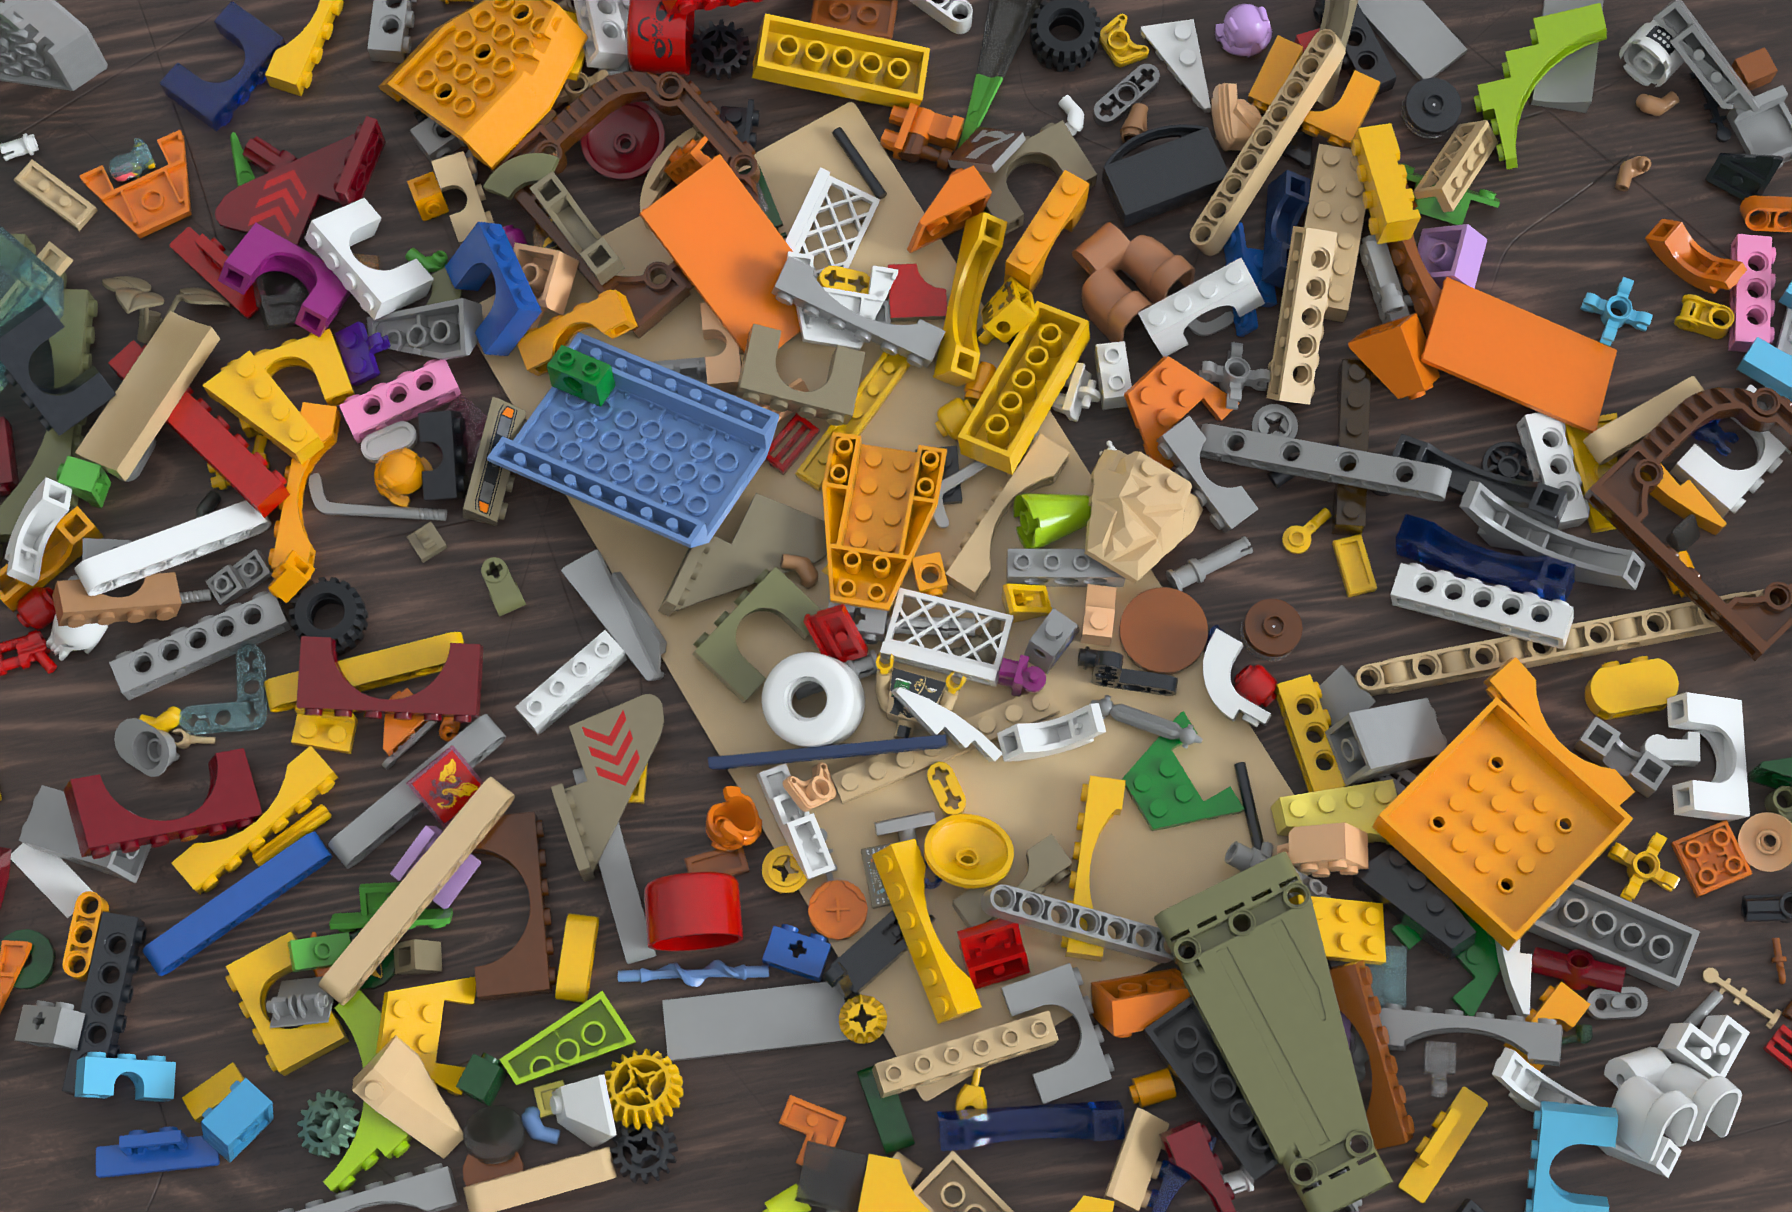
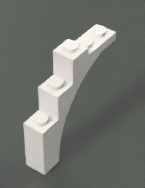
[1492,1047,1681,1178]

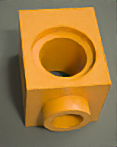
[911,552,948,598]

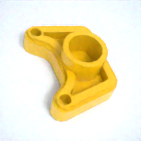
[1099,14,1149,67]

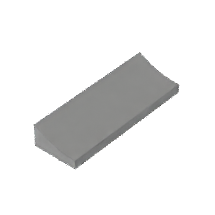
[1531,0,1604,113]

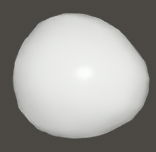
[46,614,108,661]

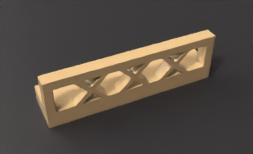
[1413,120,1498,212]

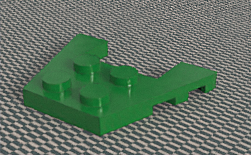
[1122,711,1244,831]
[1390,902,1500,1016]

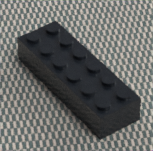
[1144,996,1281,1185]

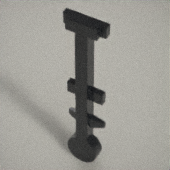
[1689,72,1732,143]

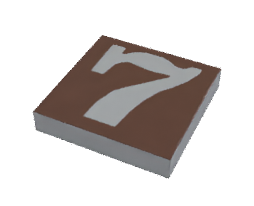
[948,127,1026,173]

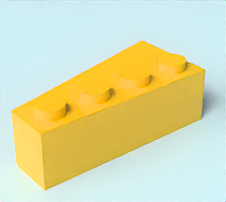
[1351,123,1421,244]
[203,350,325,464]

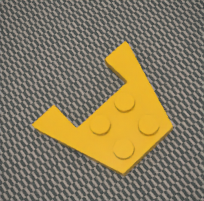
[376,977,476,1096]

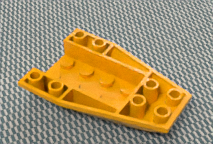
[822,432,947,611]

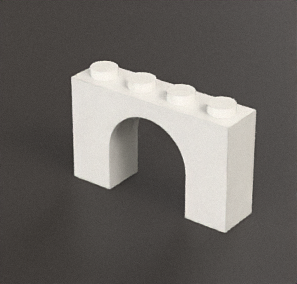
[305,198,434,320]
[1138,258,1265,357]
[1670,384,1791,518]
[1667,692,1750,822]

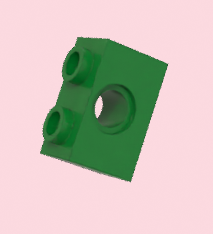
[547,345,616,407]

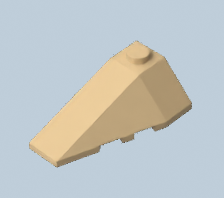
[352,1035,465,1159]

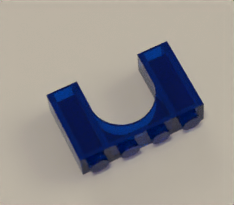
[160,1,286,132]

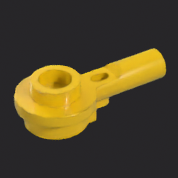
[1282,508,1332,554]

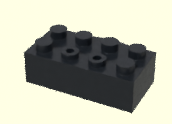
[1101,124,1228,228]

